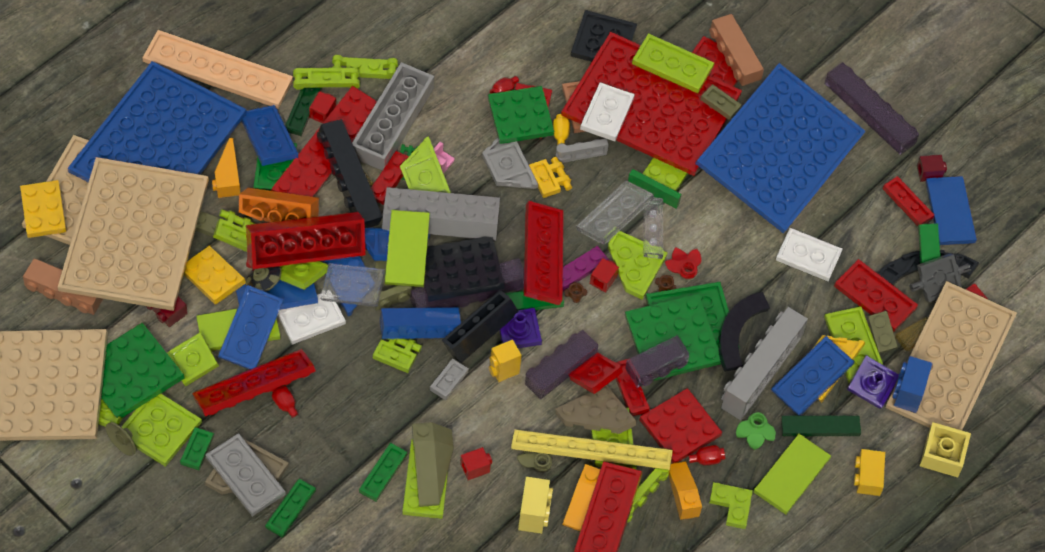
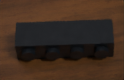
[442,290,519,363]

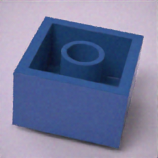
[892,356,932,413]

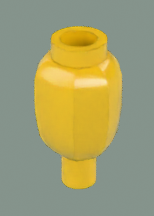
[553,114,570,145]

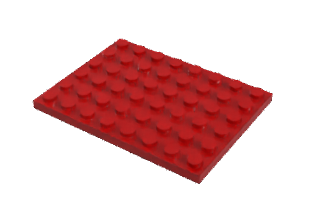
[561,32,742,176]

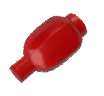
[490,76,519,94]
[272,385,298,418]
[689,445,725,465]

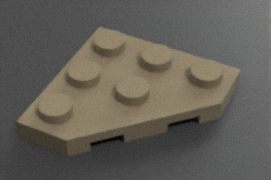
[555,385,636,434]
[205,438,289,495]

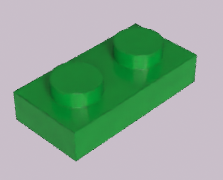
[180,427,214,471]

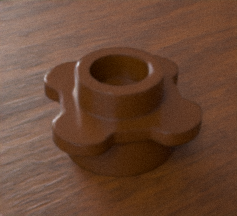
[655,275,677,292]
[564,282,587,303]

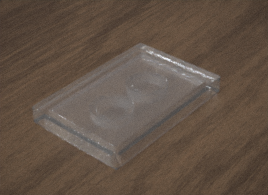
[320,263,386,307]

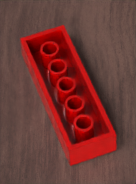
[246,212,366,269]

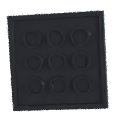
[424,237,505,302]

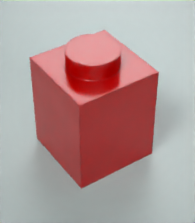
[309,91,336,123]
[590,258,619,293]
[460,447,492,480]

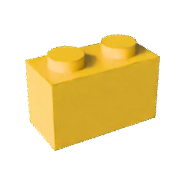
[489,340,522,382]
[854,449,885,496]

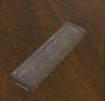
[643,196,663,259]

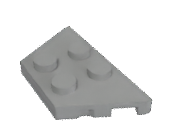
[482,138,538,189]

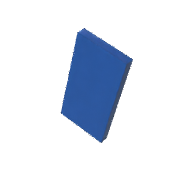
[241,105,298,166]
[925,176,977,245]
[236,280,318,310]
[218,285,284,370]
[771,336,854,416]

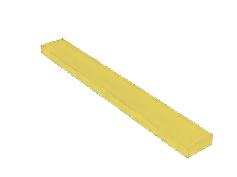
[511,430,673,470]

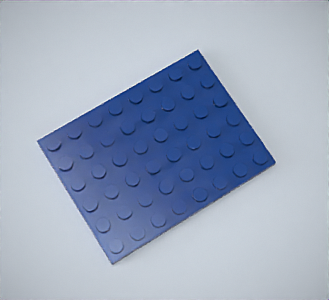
[68,61,247,182]
[695,63,865,234]

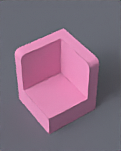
[434,142,454,174]

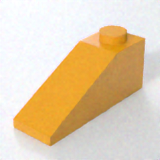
[212,138,240,198]
[669,462,702,520]
[563,464,600,532]

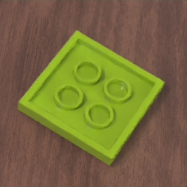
[122,394,202,467]

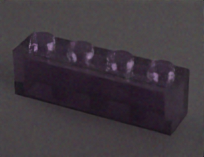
[525,330,599,400]

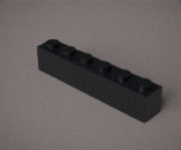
[317,119,383,228]

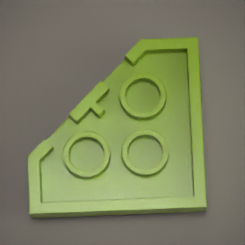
[608,229,668,300]

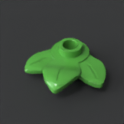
[736,412,776,450]

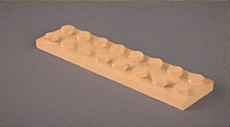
[143,30,293,109]

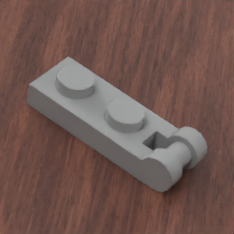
[555,139,608,163]

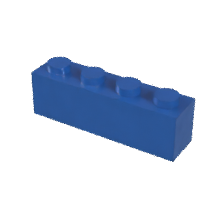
[380,308,461,339]

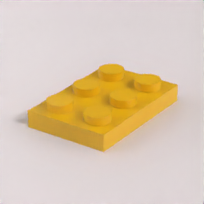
[20,180,66,238]
[183,246,246,305]

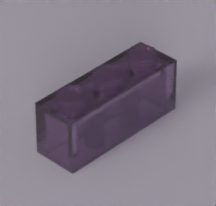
[625,335,690,388]

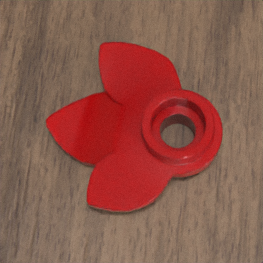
[665,247,702,279]

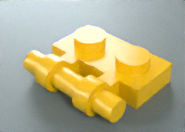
[529,157,572,198]

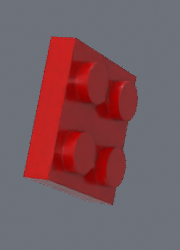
[568,352,623,394]

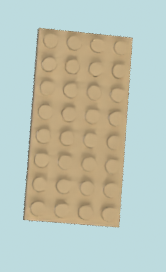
[885,281,1017,431]

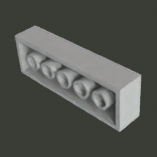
[352,62,434,171]
[382,187,500,240]
[721,307,808,420]

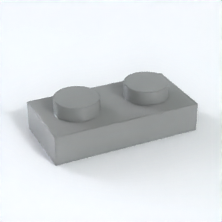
[430,359,469,400]

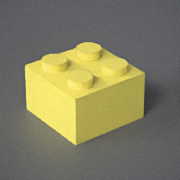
[920,422,971,478]
[518,477,553,534]

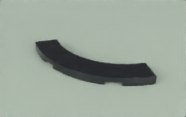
[878,250,979,286]
[718,292,770,372]

